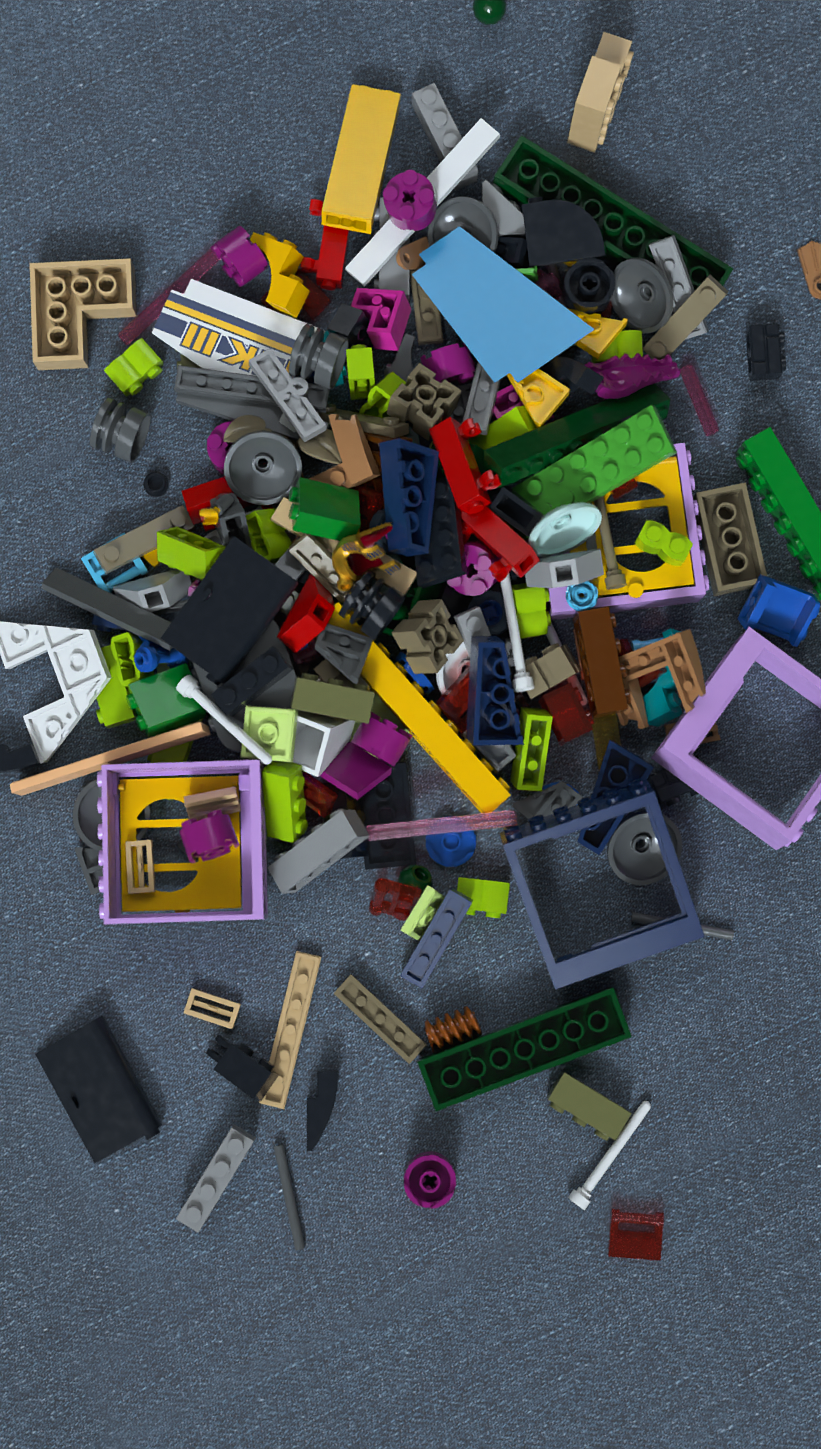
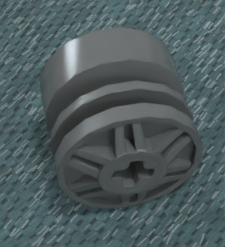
[289,324,349,389]
[90,398,151,463]

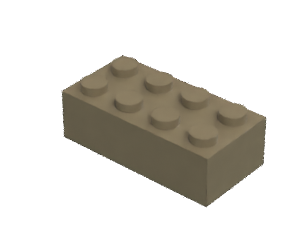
[693,482,767,596]

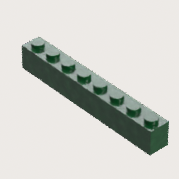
[483,383,670,488]

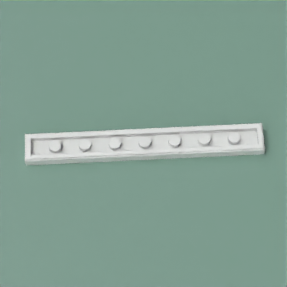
[345,118,500,287]

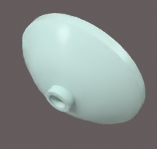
[528,502,602,557]

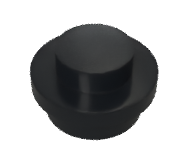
[143,472,169,497]

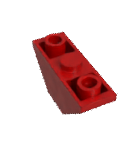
[277,574,335,652]

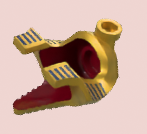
[332,522,401,591]

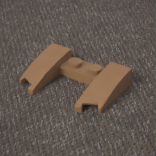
[280,414,381,502]
[617,629,706,729]

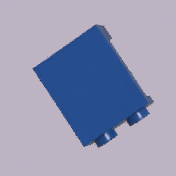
[737,574,820,647]

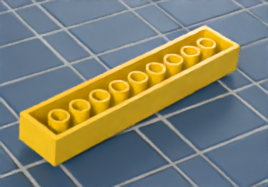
[328,602,511,818]

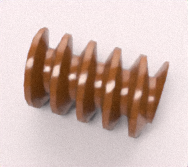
[425,1006,482,1053]

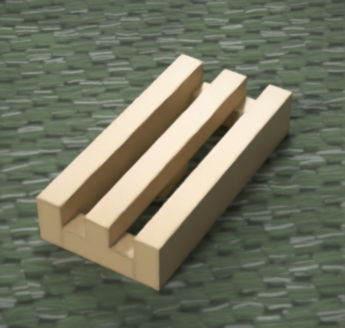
[184,786,241,820]
[125,840,156,894]
[184,988,241,1029]

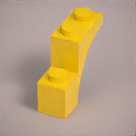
[250,232,310,318]

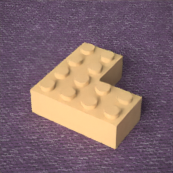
[567,32,634,152]
[30,258,137,370]

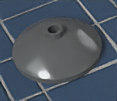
[428,197,498,253]
[611,258,673,333]
[224,431,302,505]
[73,777,151,852]
[607,811,682,885]

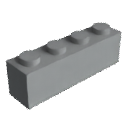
[412,83,478,191]
[374,197,410,302]
[267,809,370,894]
[176,1124,256,1233]

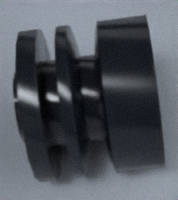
[339,570,407,641]

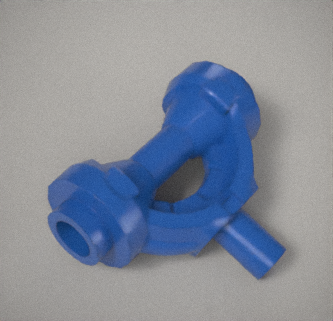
[134,636,189,673]

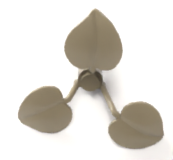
[223,415,341,465]

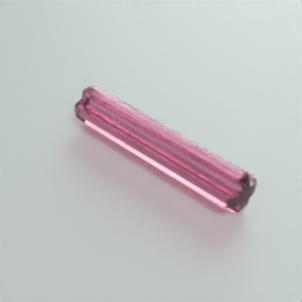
[681,364,719,436]

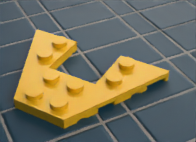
[507,309,628,428]

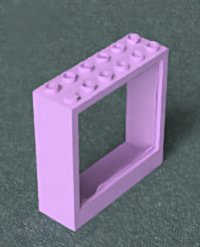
[651,627,821,850]

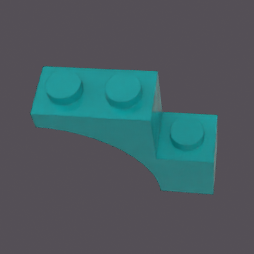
[643,628,683,727]

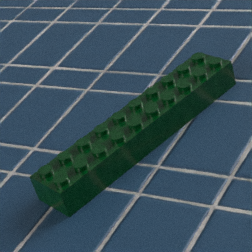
[493,135,733,290]

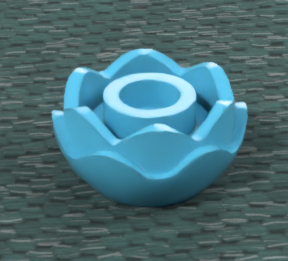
[566,581,598,611]

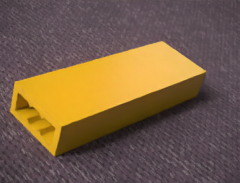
[321,84,401,234]

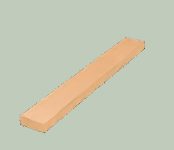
[10,722,211,796]

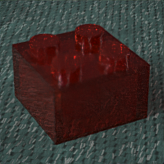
[539,683,594,747]

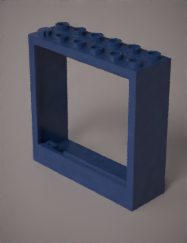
[499,779,705,989]

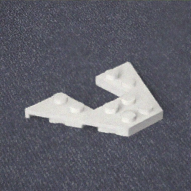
[0,621,112,764]

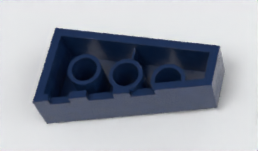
[379,438,439,556]
[466,636,524,745]
[577,739,654,856]

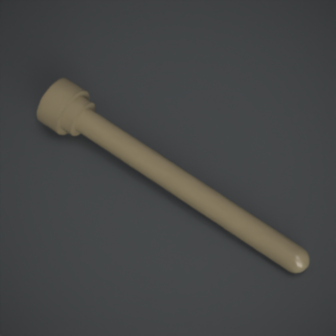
[594,496,627,590]

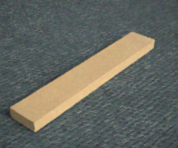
[271,497,417,595]
[259,951,322,1109]

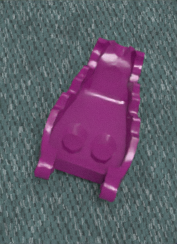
[585,353,681,399]

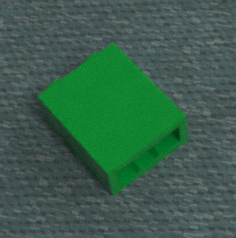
[288,477,360,541]
[126,663,206,738]

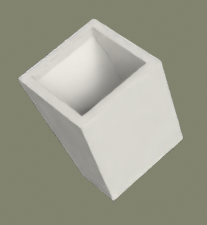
[290,708,355,777]

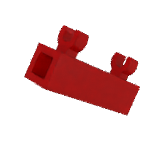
[300,199,350,290]
[429,417,502,515]
[181,462,273,531]
[460,506,540,582]

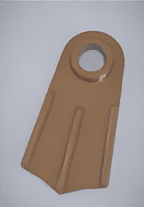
[396,236,429,270]
[797,241,821,299]

